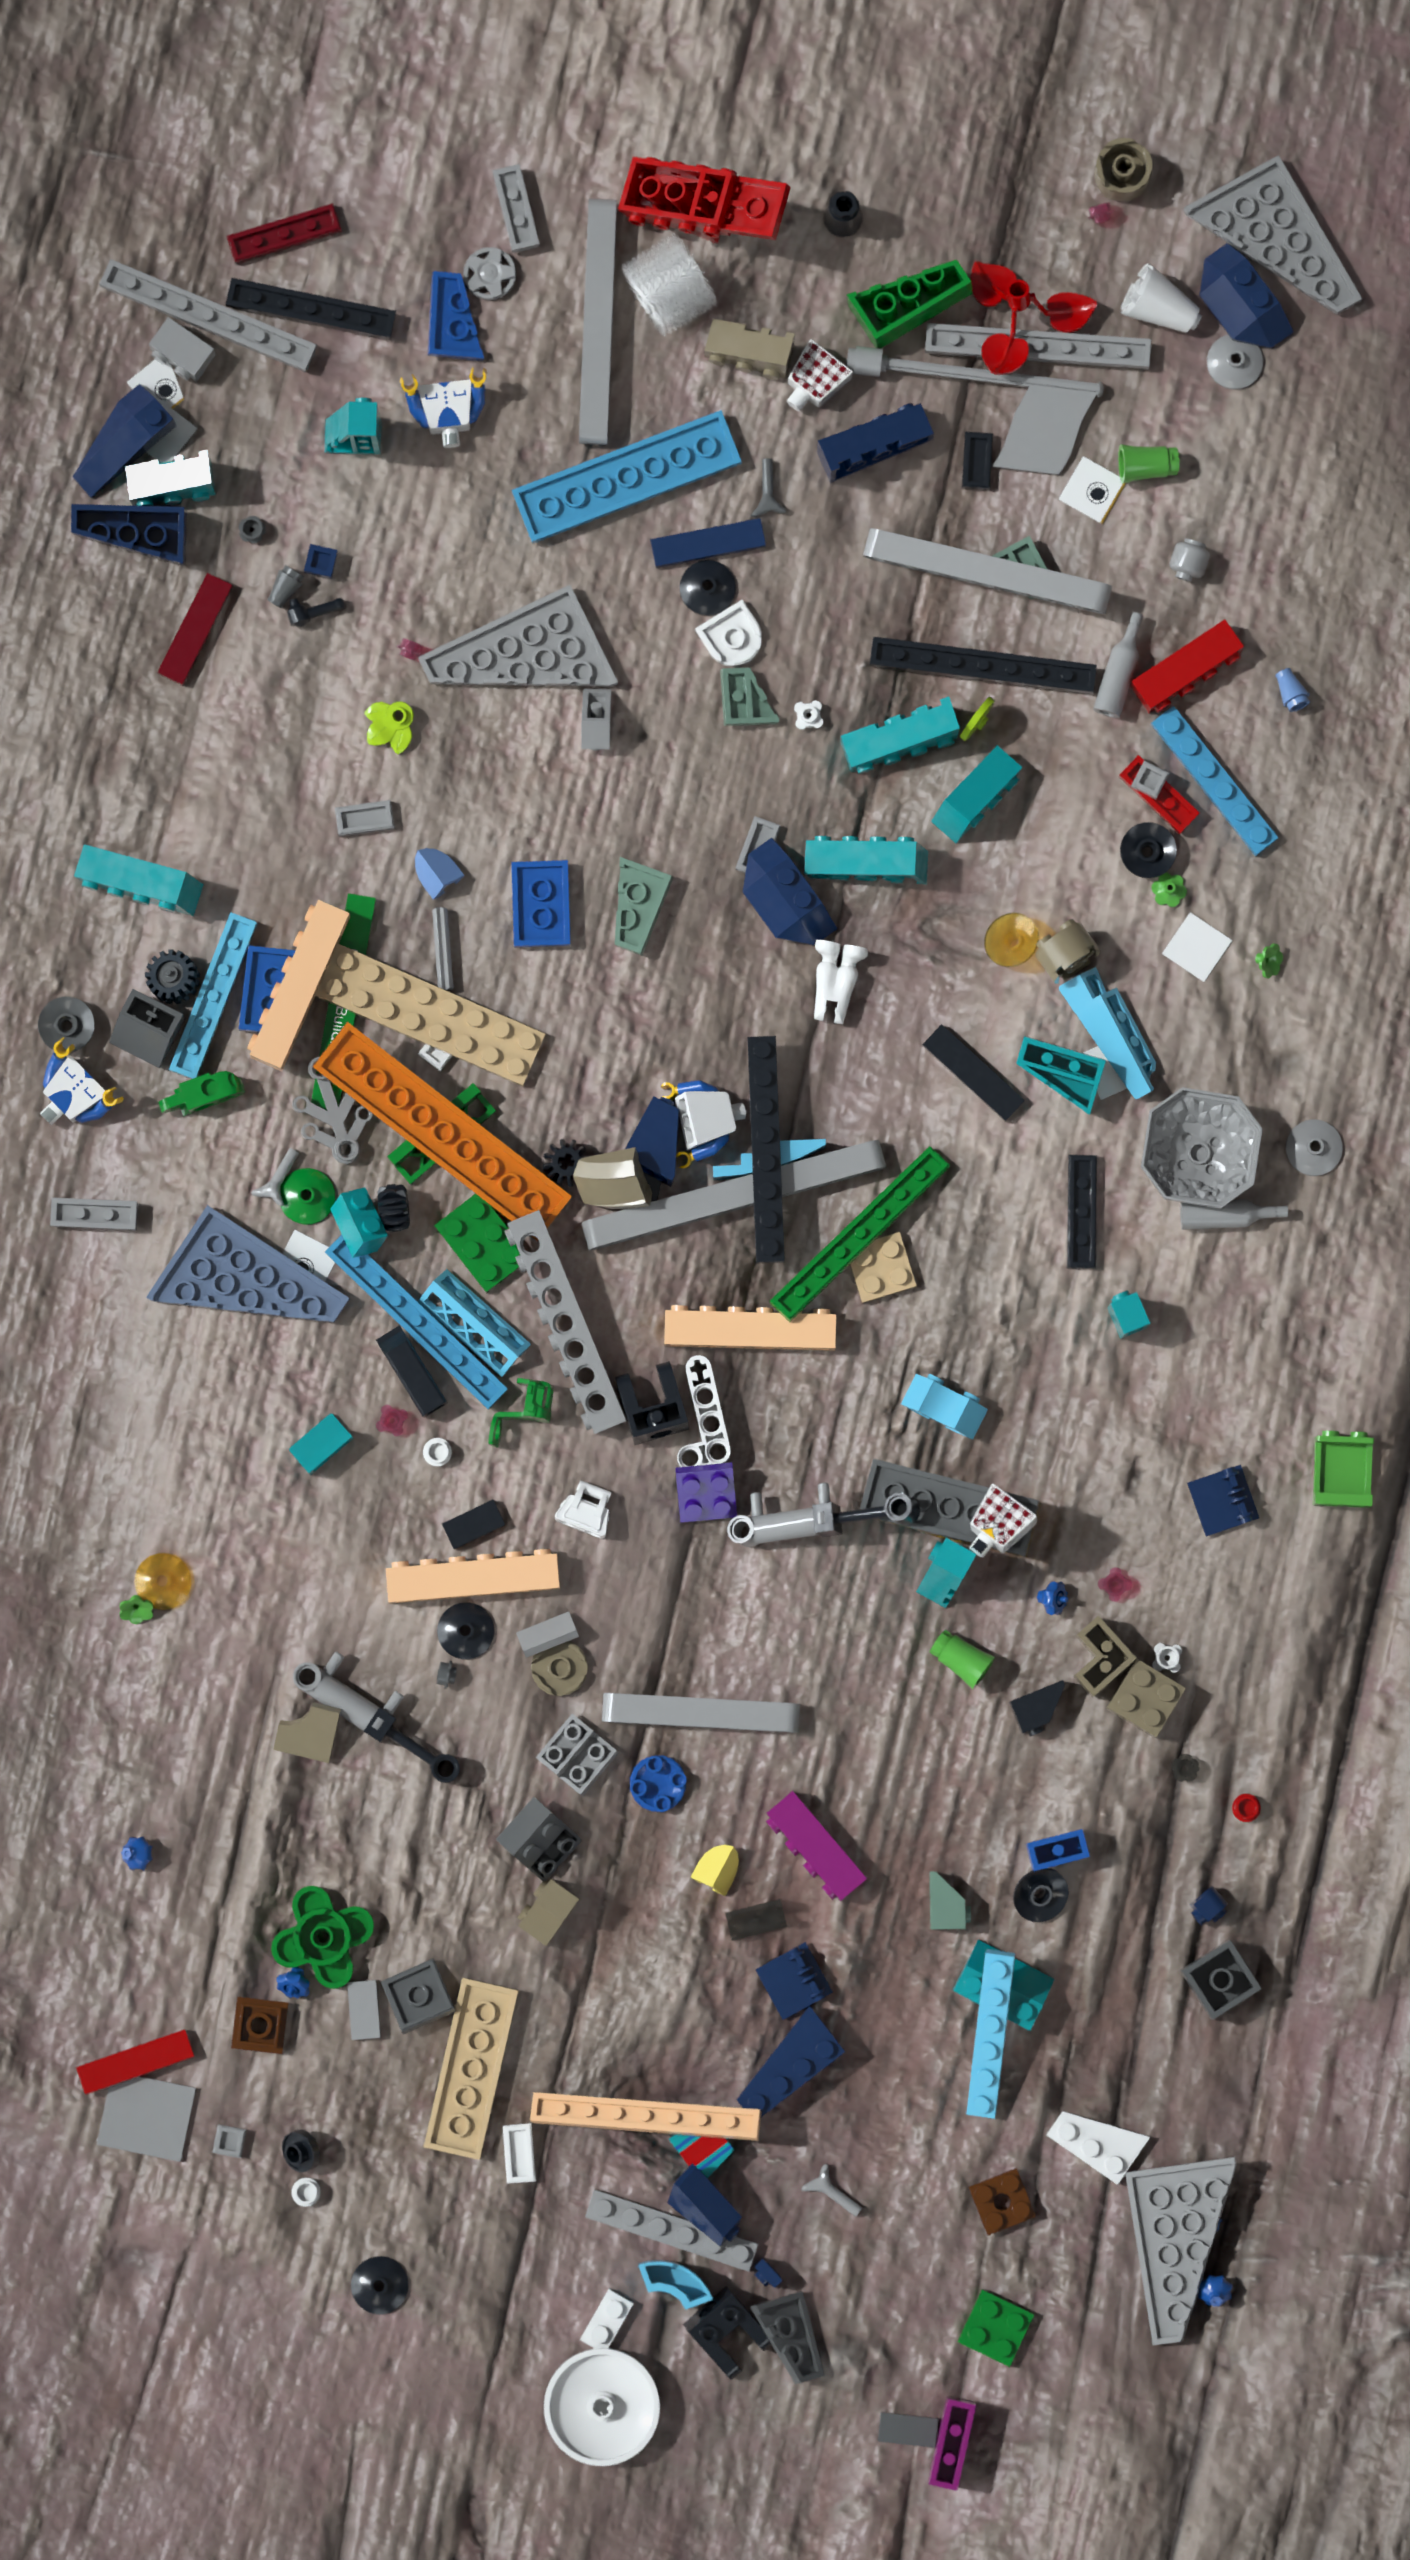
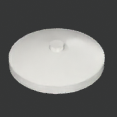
[544,2348,660,2466]

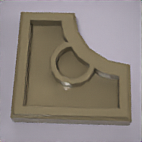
[273,1702,341,1763]

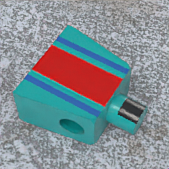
[669,2134,734,2178]

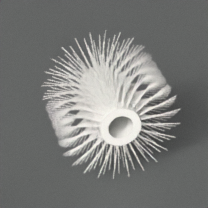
[622,234,717,337]

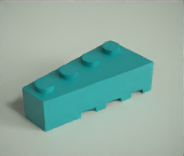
[74,844,204,916]

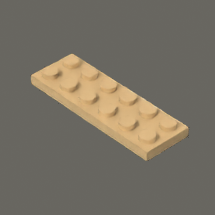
[424,1978,519,2160]

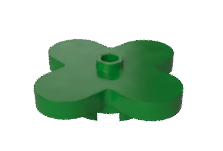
[271,1886,374,1989]

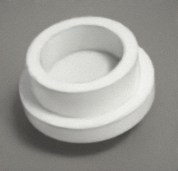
[423,1438,452,1467]
[292,2177,321,2207]

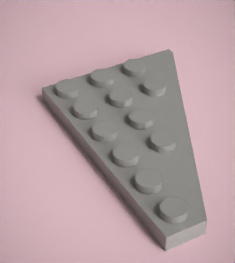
[1183,155,1362,315]

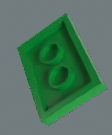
[434,1194,520,1293]

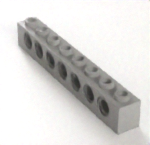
[504,1210,626,1434]

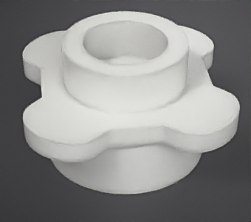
[794,700,823,730]
[1152,1643,1182,1673]

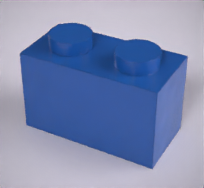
[1026,1829,1090,1871]

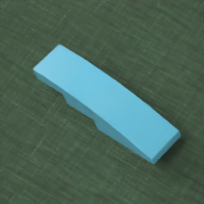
[713,1139,826,1180]

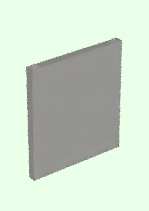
[97,2076,196,2162]

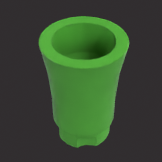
[1118,444,1180,484]
[929,1630,996,1690]

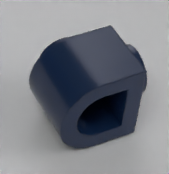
[1190,1886,1228,1926]

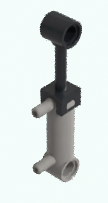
[727,1483,920,1548]
[293,1652,460,1783]

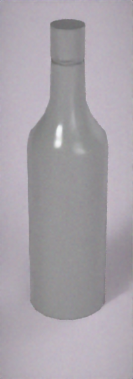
[1093,612,1143,718]
[1180,1199,1288,1230]

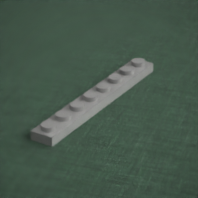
[99,259,317,372]
[925,323,1151,369]

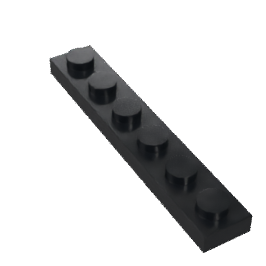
[226,277,396,340]

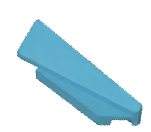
[1059,967,1156,1099]

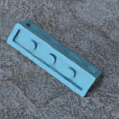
[417,1269,531,1377]

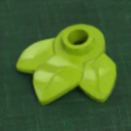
[364,701,414,754]

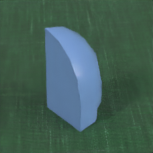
[415,848,464,900]

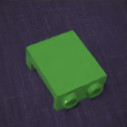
[1313,1431,1374,1508]

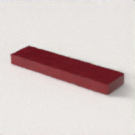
[226,203,342,265]
[157,573,233,686]

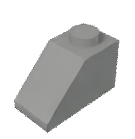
[581,689,611,751]

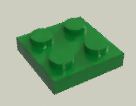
[957,2289,1034,2367]

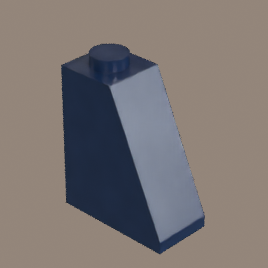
[625,1096,679,1187]
[667,2163,742,2247]

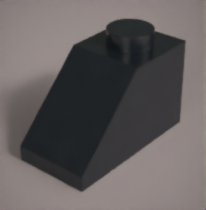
[1009,1680,1065,1737]

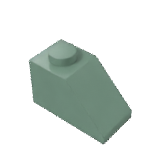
[929,1872,971,1929]

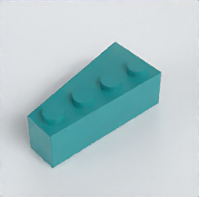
[840,697,960,774]
[804,836,928,885]

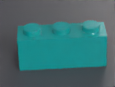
[952,1940,1055,2031]

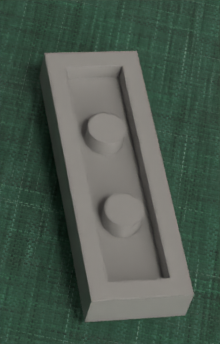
[492,164,540,253]
[50,1198,138,1231]

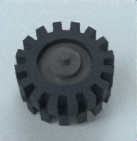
[145,949,200,1004]

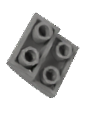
[536,1714,619,1797]

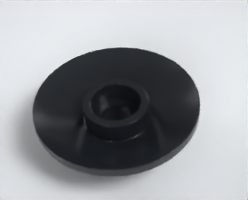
[680,560,736,616]
[1120,822,1177,879]
[437,1602,494,1660]
[1013,1868,1069,1922]
[351,2256,409,2314]

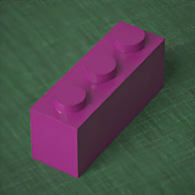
[928,2396,976,2491]

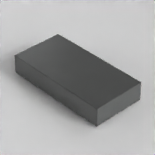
[878,2412,938,2448]

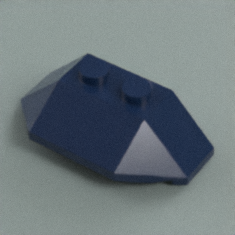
[1199,243,1294,349]
[742,838,837,946]

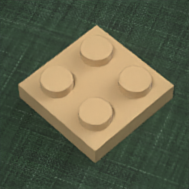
[850,1232,916,1303]

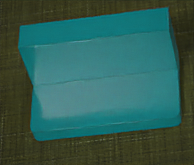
[289,1414,354,1476]

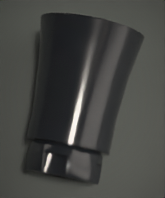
[824,191,863,237]

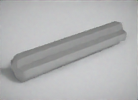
[432,907,453,991]

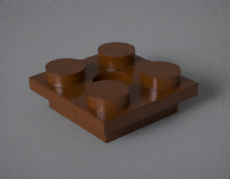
[231,1997,289,2054]
[969,2168,1036,2236]

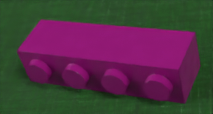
[766,1791,867,1901]

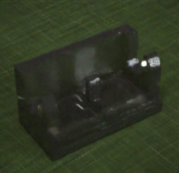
[725,1899,787,1941]

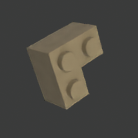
[1073,1616,1137,1697]
[517,1879,580,1946]

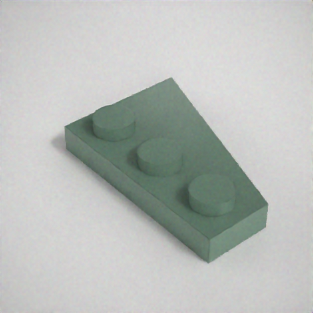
[615,857,673,956]

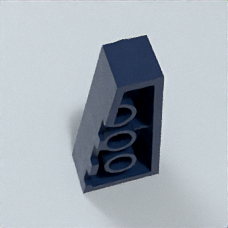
[817,403,934,483]
[71,504,187,566]
[736,2006,845,2117]

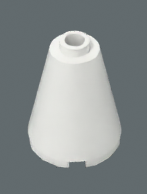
[1121,263,1202,333]

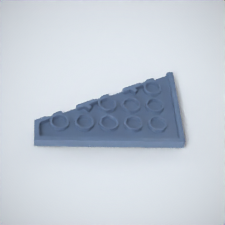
[146,1205,350,1323]

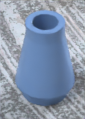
[1275,668,1310,712]

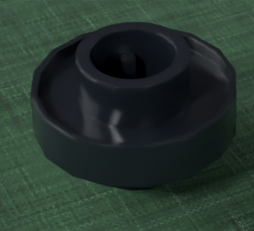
[282,2129,320,2173]

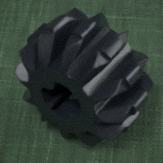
[543,1139,589,1187]
[377,1184,410,1232]

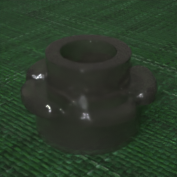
[1171,1754,1199,1782]

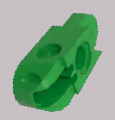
[158,1071,246,1117]

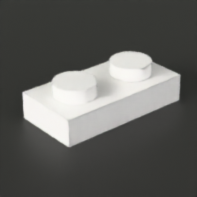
[580,2289,634,2348]

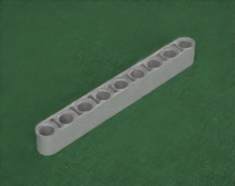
[579,199,617,445]
[863,528,1112,614]

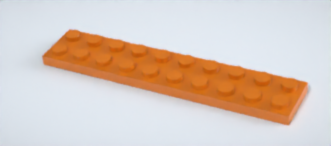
[312,1022,572,1241]

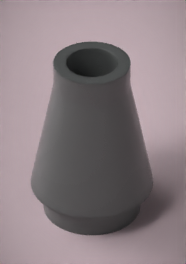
[267,565,304,608]

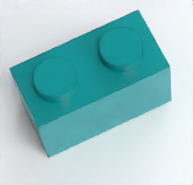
[330,1187,388,1258]
[1107,1290,1150,1339]

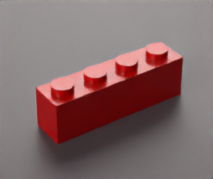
[1130,619,1244,713]

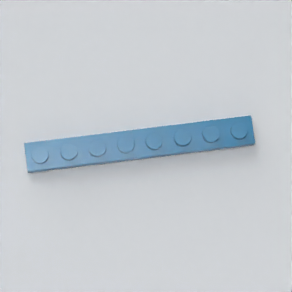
[325,1235,508,1410]

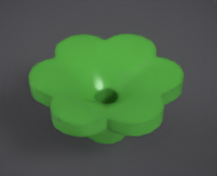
[1151,873,1187,907]
[1255,943,1283,979]
[119,1595,153,1624]

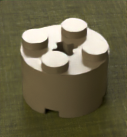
[1094,138,1152,201]
[1035,919,1101,984]

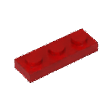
[1119,755,1200,835]

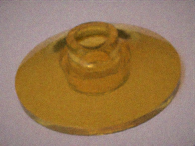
[984,913,1039,967]
[134,1553,192,1610]

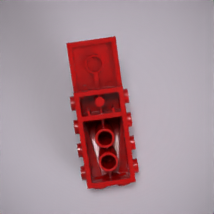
[618,157,791,244]

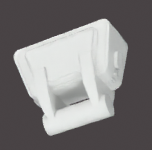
[555,1480,612,1539]

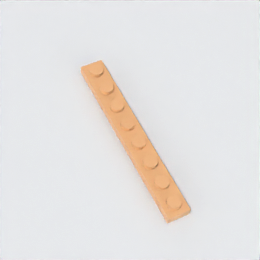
[530,2092,761,2141]

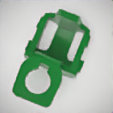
[488,1378,554,1448]

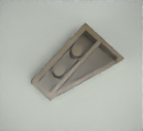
[704,319,795,380]

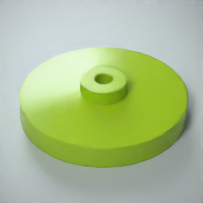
[960,696,996,742]

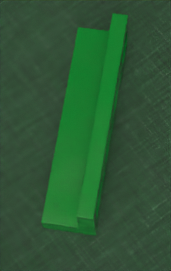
[387,1083,496,1185]

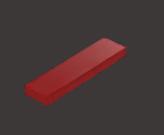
[76,2029,194,2095]

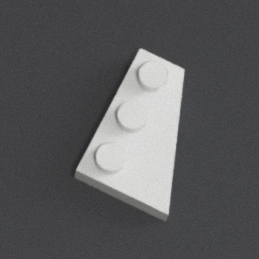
[1046,2111,1150,2185]

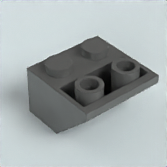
[109,989,186,1069]
[496,1797,582,1882]

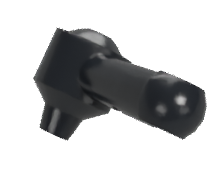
[287,598,346,627]

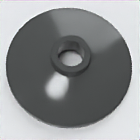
[38,996,95,1053]

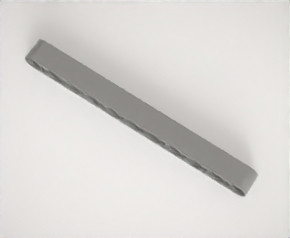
[581,1140,887,1250]

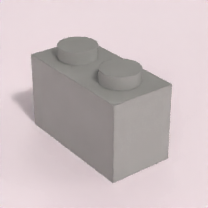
[149,317,216,382]

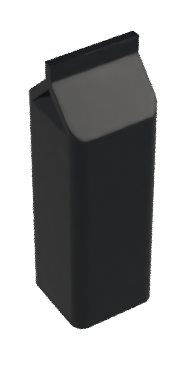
[376,1325,448,1418]

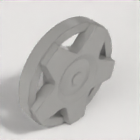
[463,247,516,300]

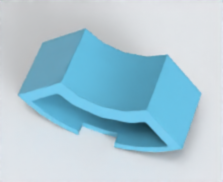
[901,1374,988,1440]
[638,2260,713,2310]

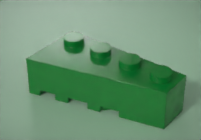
[846,259,973,349]

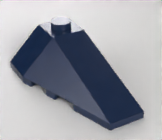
[73,383,176,499]

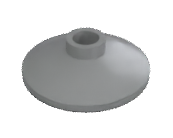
[1207,335,1263,390]
[1286,1119,1343,1176]

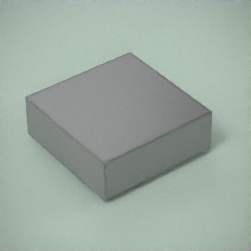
[1131,761,1169,800]
[212,2124,247,2158]

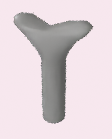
[251,1148,299,1206]
[802,2164,862,2217]

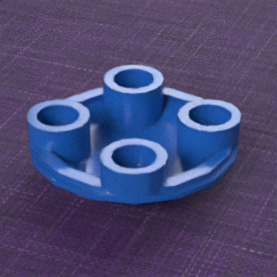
[630,1755,686,1812]

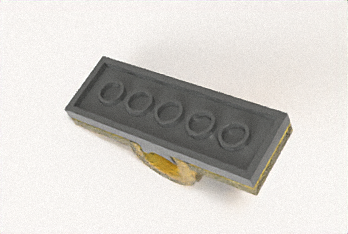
[860,1459,1041,1558]

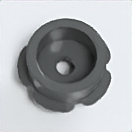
[238,516,266,543]
[436,1661,457,1689]

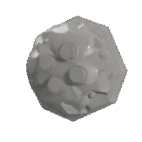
[1141,1087,1262,1209]

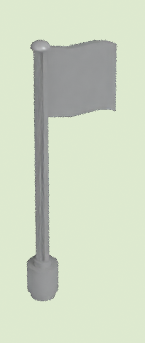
[847,346,1104,475]

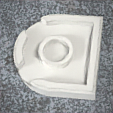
[695,599,762,667]

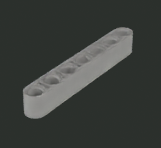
[602,1693,800,1733]

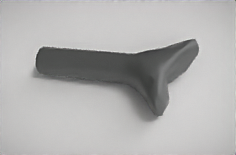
[751,458,787,518]

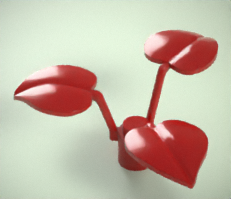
[971,261,1097,375]

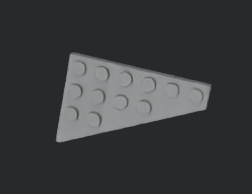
[418,585,618,686]
[1125,2156,1237,2345]

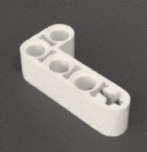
[677,1355,730,1467]

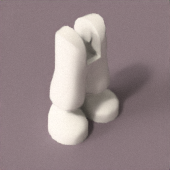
[814,940,869,1024]

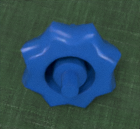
[1037,1581,1068,1615]
[121,1836,153,1871]
[276,1967,310,1999]
[1198,2275,1233,2307]

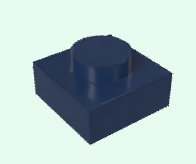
[304,544,338,579]
[754,2258,783,2288]

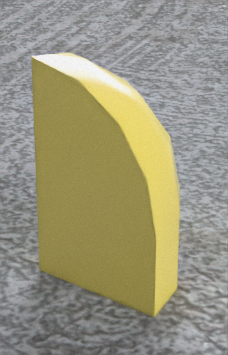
[691,1845,739,1896]

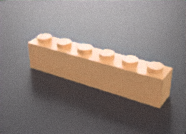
[247,900,350,1071]
[664,1305,836,1351]
[386,1549,560,1604]

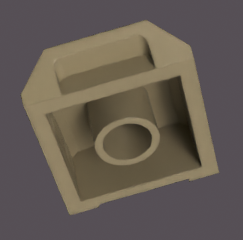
[573,1147,652,1209]

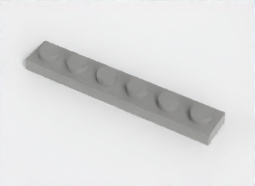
[585,2189,758,2272]

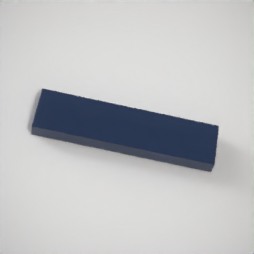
[650,518,766,568]

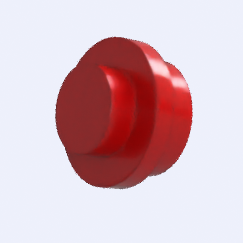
[1232,1794,1261,1822]

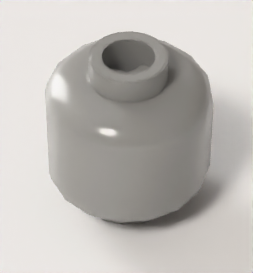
[1169,538,1210,582]

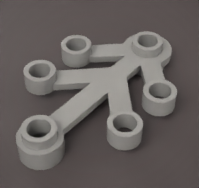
[292,1057,372,1164]

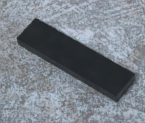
[922,1024,1025,1122]
[1067,1155,1097,1269]

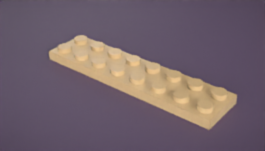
[315,944,545,1087]

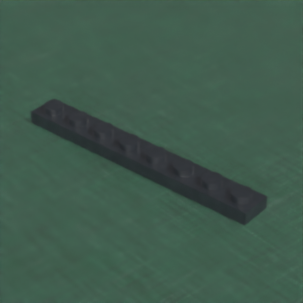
[869,637,1097,694]
[747,1036,785,1264]

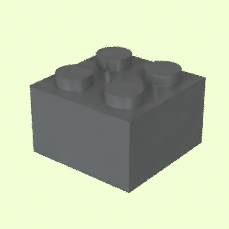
[1180,1940,1261,2020]

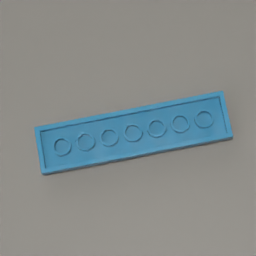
[512,410,742,544]

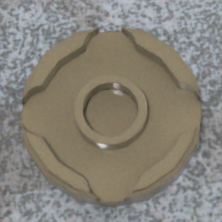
[531,1641,588,1696]

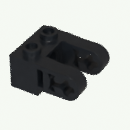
[615,1361,689,1445]
[683,2286,772,2381]

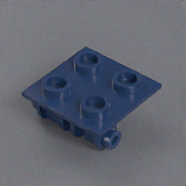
[1187,1465,1259,1537]
[755,1942,833,2020]

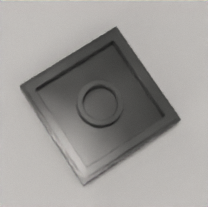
[381,1959,456,2035]

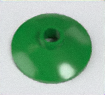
[280,1168,335,1225]

